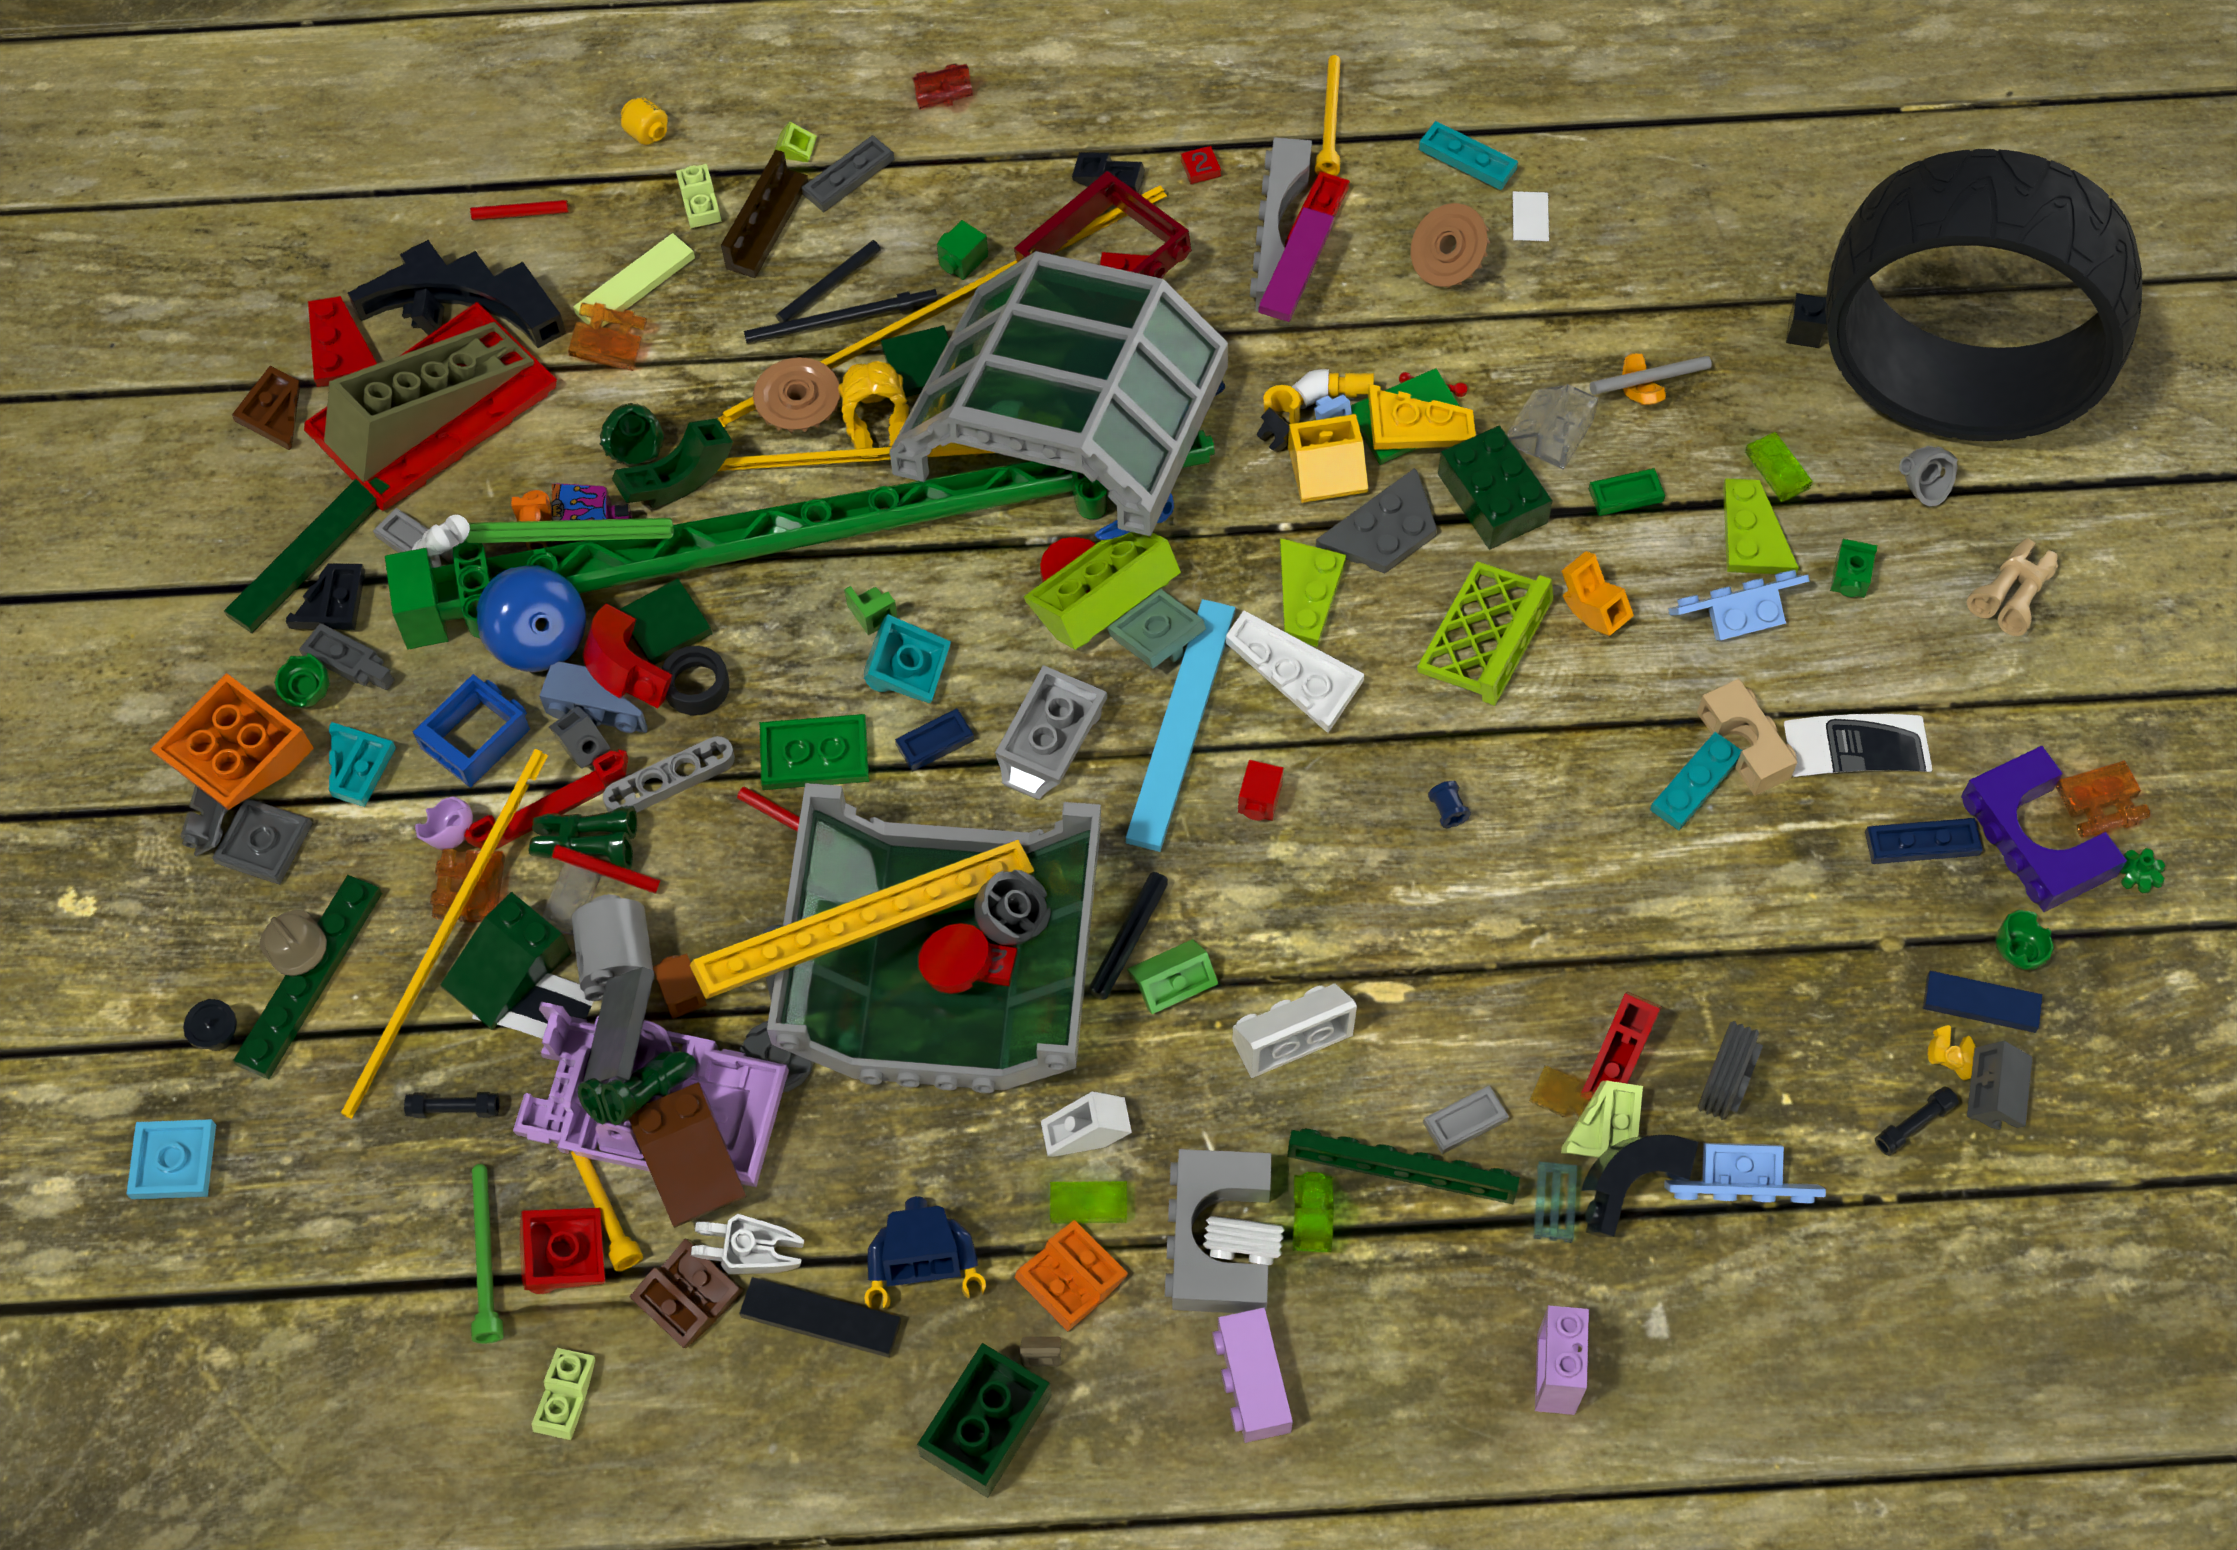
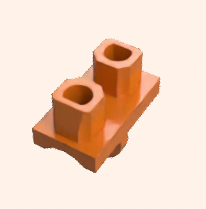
[511,490,552,550]

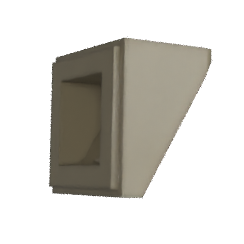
[1020,1337,1061,1367]

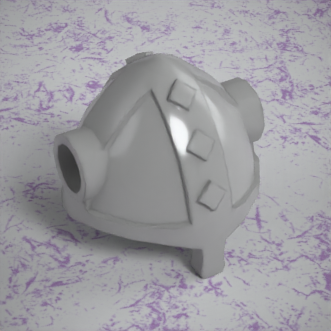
[1899,446,1958,507]

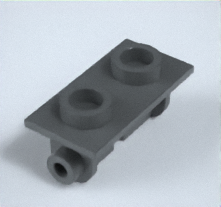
[180,785,228,856]

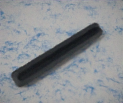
[1089,872,1168,1000]

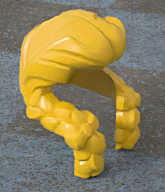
[838,361,909,449]

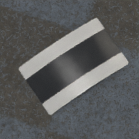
[472,973,594,1039]

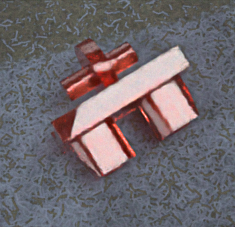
[912,63,973,110]

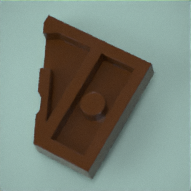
[232,365,300,450]

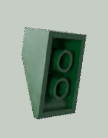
[440,892,572,1030]

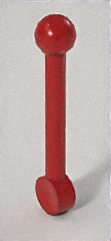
[1399,372,1467,397]

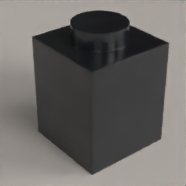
[1786,293,1827,348]

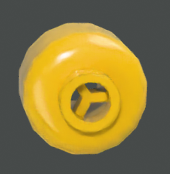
[621,97,668,145]

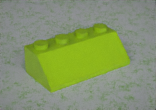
[1023,532,1181,650]

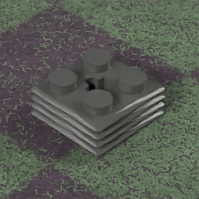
[1698,1021,1763,1120]

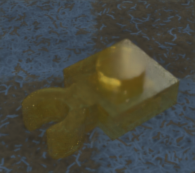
[1529,1065,1595,1118]

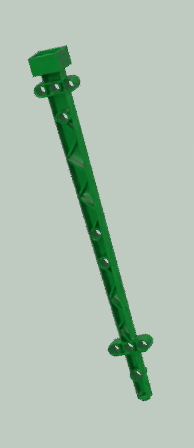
[384,420,1215,650]

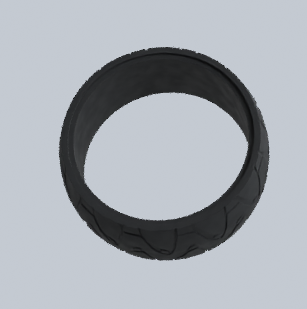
[1825,149,2142,441]

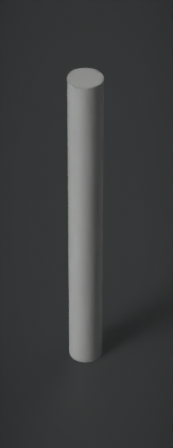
[1590,356,1712,395]

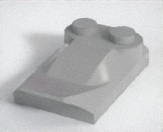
[995,665,1107,800]

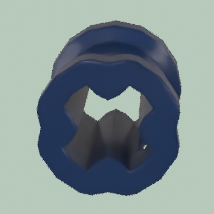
[1428,781,1471,828]

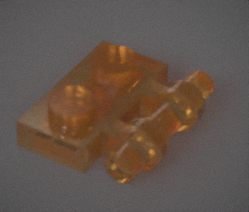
[568,302,647,371]
[2055,760,2150,838]
[430,848,505,922]

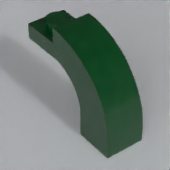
[612,418,733,508]

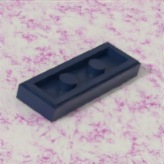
[1865,818,1983,864]
[1923,971,2043,1033]

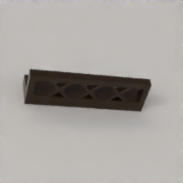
[721,150,809,278]

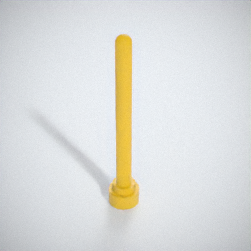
[1315,55,1341,176]
[570,1151,643,1271]

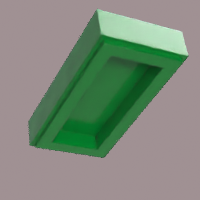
[1588,468,1666,516]

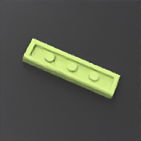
[573,233,695,332]

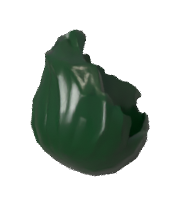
[600,403,664,466]

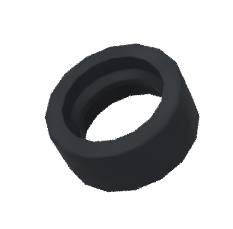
[662,645,730,716]

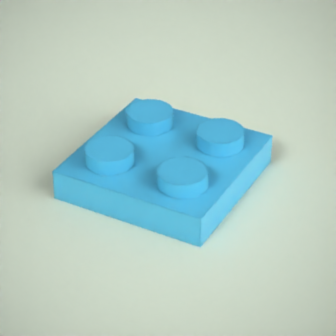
[127,1119,216,1199]

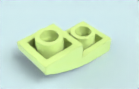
[676,164,722,229]
[532,1348,595,1440]

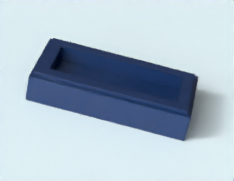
[895,708,975,772]

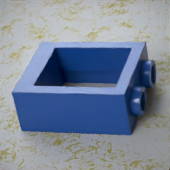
[413,674,530,788]

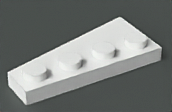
[1225,611,1364,733]

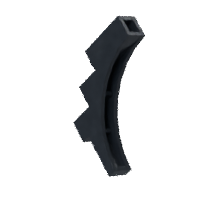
[347,240,566,348]

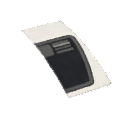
[1784,714,1932,777]

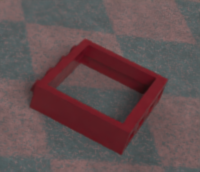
[1014,171,1192,323]

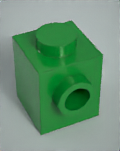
[937,220,988,280]

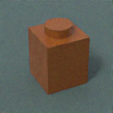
[653,953,707,1019]

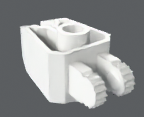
[691,1214,804,1274]

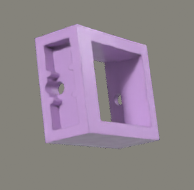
[1535,1305,1589,1415]

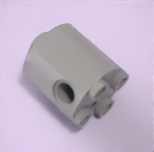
[571,894,654,1001]

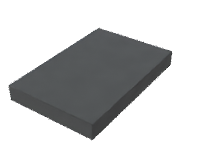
[583,967,654,1084]

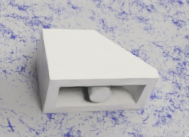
[1041,1091,1132,1157]

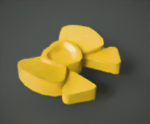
[1928,1025,1976,1081]

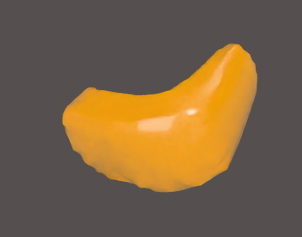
[1622,353,1666,405]

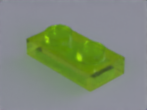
[1745,432,1813,502]
[1050,1181,1127,1224]

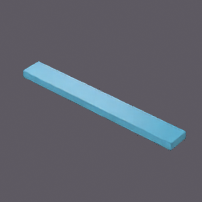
[1126,599,1235,852]

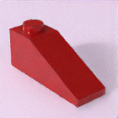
[1580,991,1662,1101]

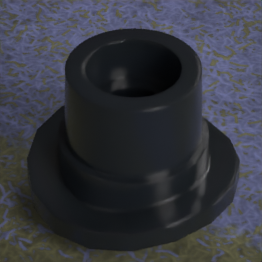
[183,999,237,1051]

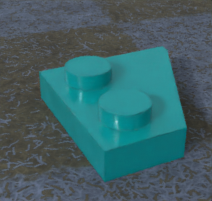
[329,722,396,807]

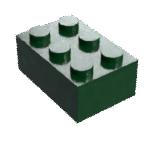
[1438,425,1553,550]
[917,1343,1052,1498]

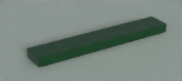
[224,477,390,633]

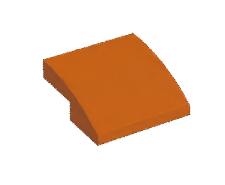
[1014,1220,1128,1332]

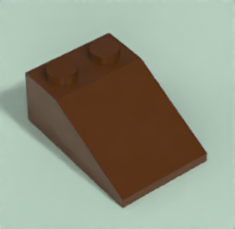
[629,1082,747,1228]

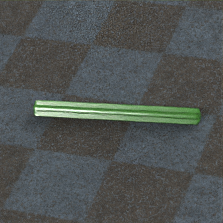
[466,518,674,543]

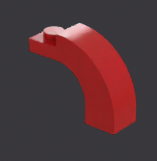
[583,603,673,709]

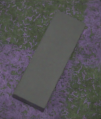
[801,135,895,213]

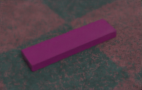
[1258,207,1334,322]

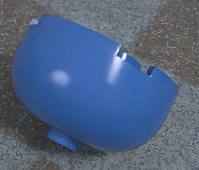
[476,565,586,672]

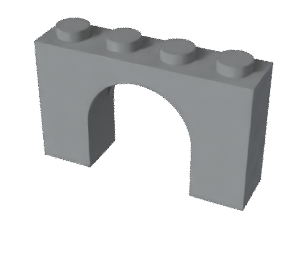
[1165,1149,1271,1313]

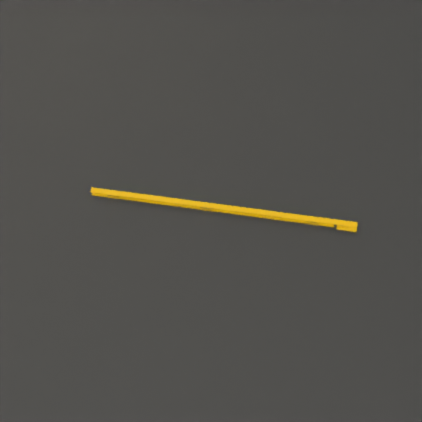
[718,443,995,471]
[341,749,548,1119]

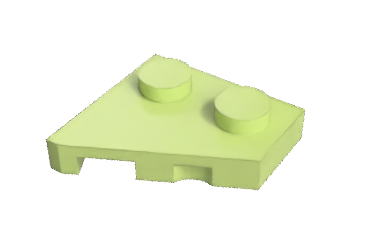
[1561,1081,1643,1158]

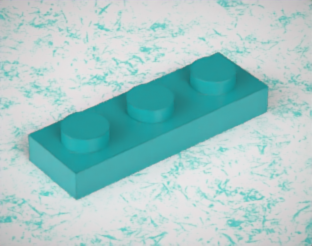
[1418,121,1518,190]
[1650,732,1743,831]

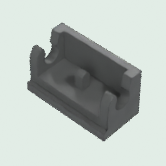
[1967,1041,2032,1130]

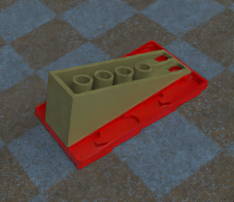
[304,302,557,512]

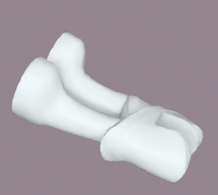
[412,515,470,568]

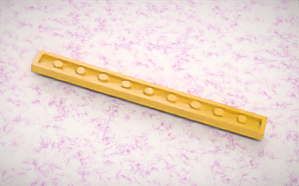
[690,840,1035,999]

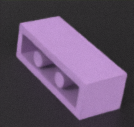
[1212,1307,1293,1443]

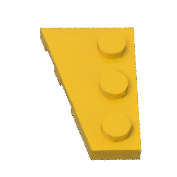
[1368,384,1476,450]

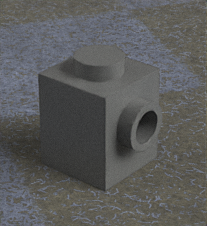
[549,706,610,769]

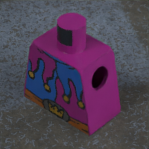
[552,483,631,546]

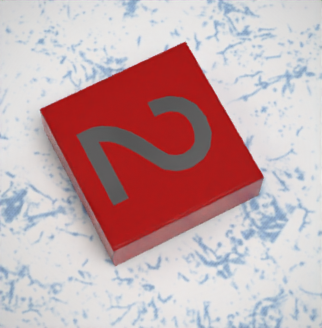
[1181,146,1221,184]
[976,943,1018,987]

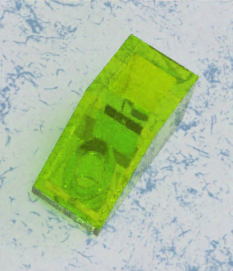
[1292,1172,1334,1252]

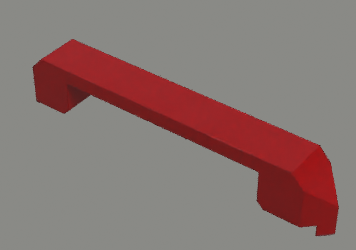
[464,749,629,850]

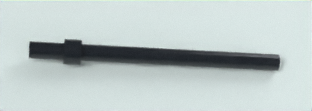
[744,289,938,344]

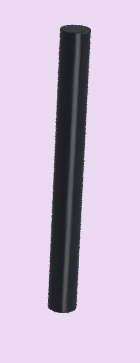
[776,240,881,323]

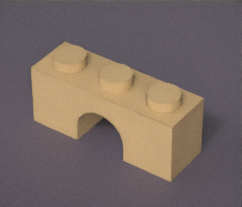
[1697,678,1797,796]

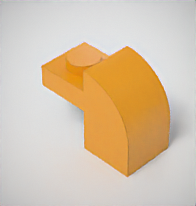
[1561,551,1634,636]

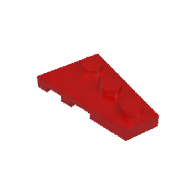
[308,296,377,387]

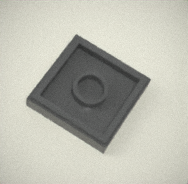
[212,799,312,885]

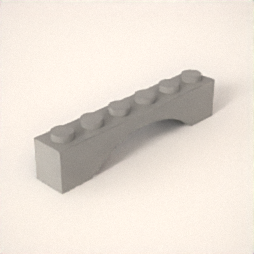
[1250,137,1312,314]

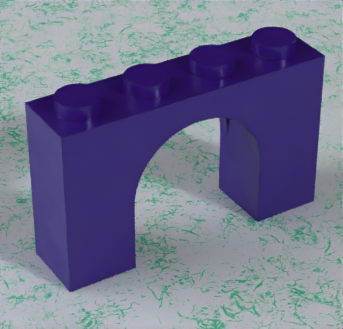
[1961,746,2127,912]

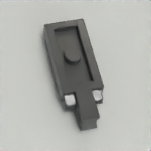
[299,623,395,690]

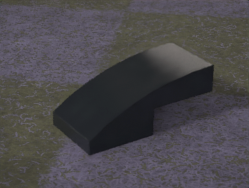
[1072,152,1145,193]

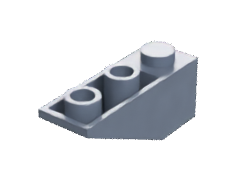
[539,661,648,733]

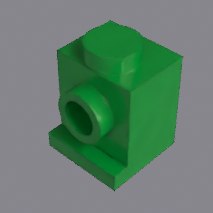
[1830,538,1878,598]

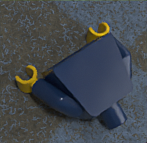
[864,1196,986,1310]

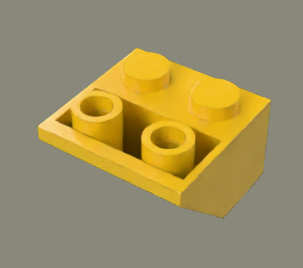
[1288,414,1368,503]

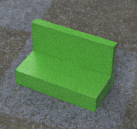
[1127,939,1218,1014]

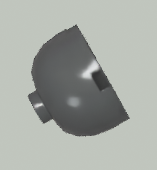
[974,870,1051,946]

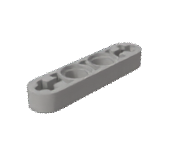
[603,736,735,813]

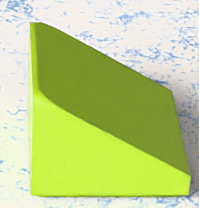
[774,121,817,162]

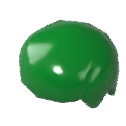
[274,653,330,708]
[1996,910,2054,970]

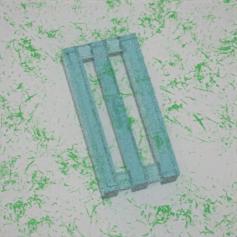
[1533,1161,1577,1243]

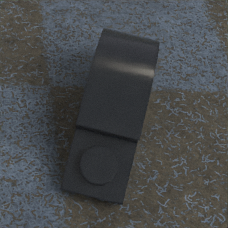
[1581,1134,1699,1237]

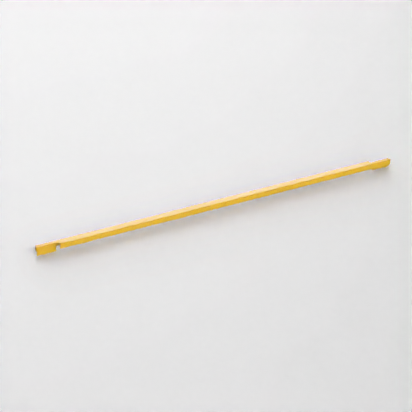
[718,185,1167,427]

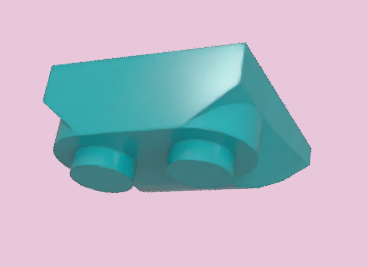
[863,614,951,703]

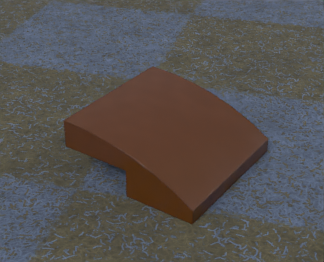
[629,1238,744,1348]

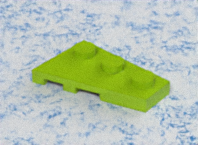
[1723,478,1799,574]
[1280,538,1346,647]

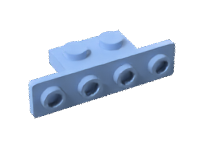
[1668,570,1809,640]
[1664,1143,1826,1203]

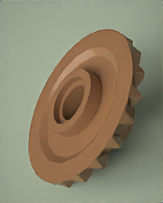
[1410,203,1490,288]
[753,357,841,434]

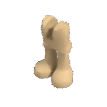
[1967,538,2058,636]

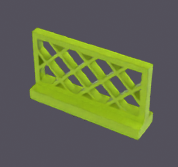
[1417,561,1553,706]

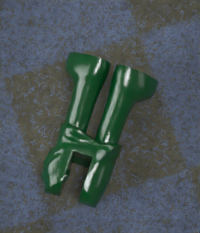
[529,806,637,869]
[578,1051,696,1126]

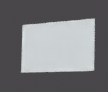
[1513,191,1549,241]

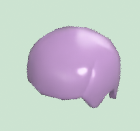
[415,796,473,850]

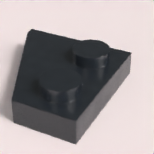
[286,563,366,630]

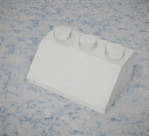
[1232,984,1357,1078]

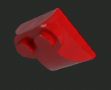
[519,1208,605,1294]

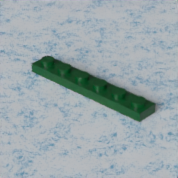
[233,875,382,1080]
[1287,1128,1520,1205]

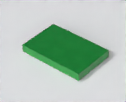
[1351,368,1460,465]
[759,714,869,790]

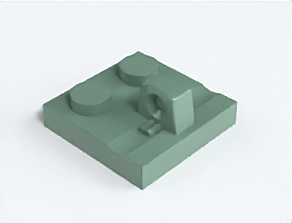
[1107,588,1206,669]

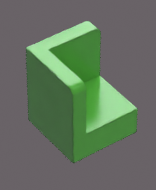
[844,586,898,636]

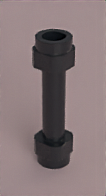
[1875,1086,1959,1156]
[404,1092,500,1118]

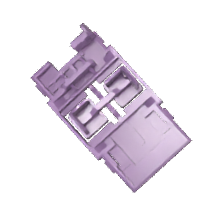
[513,1002,789,1187]

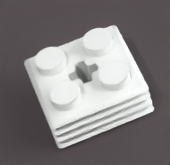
[1203,1216,1285,1265]

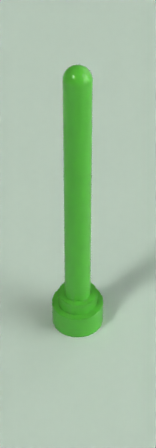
[471,1164,504,1344]

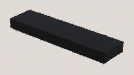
[739,1277,901,1358]

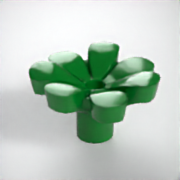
[2120,848,2165,893]

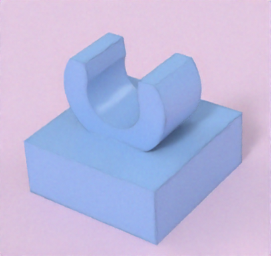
[1314,395,1352,420]

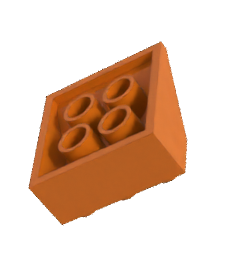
[150,673,314,810]

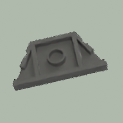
[1316,468,1437,574]

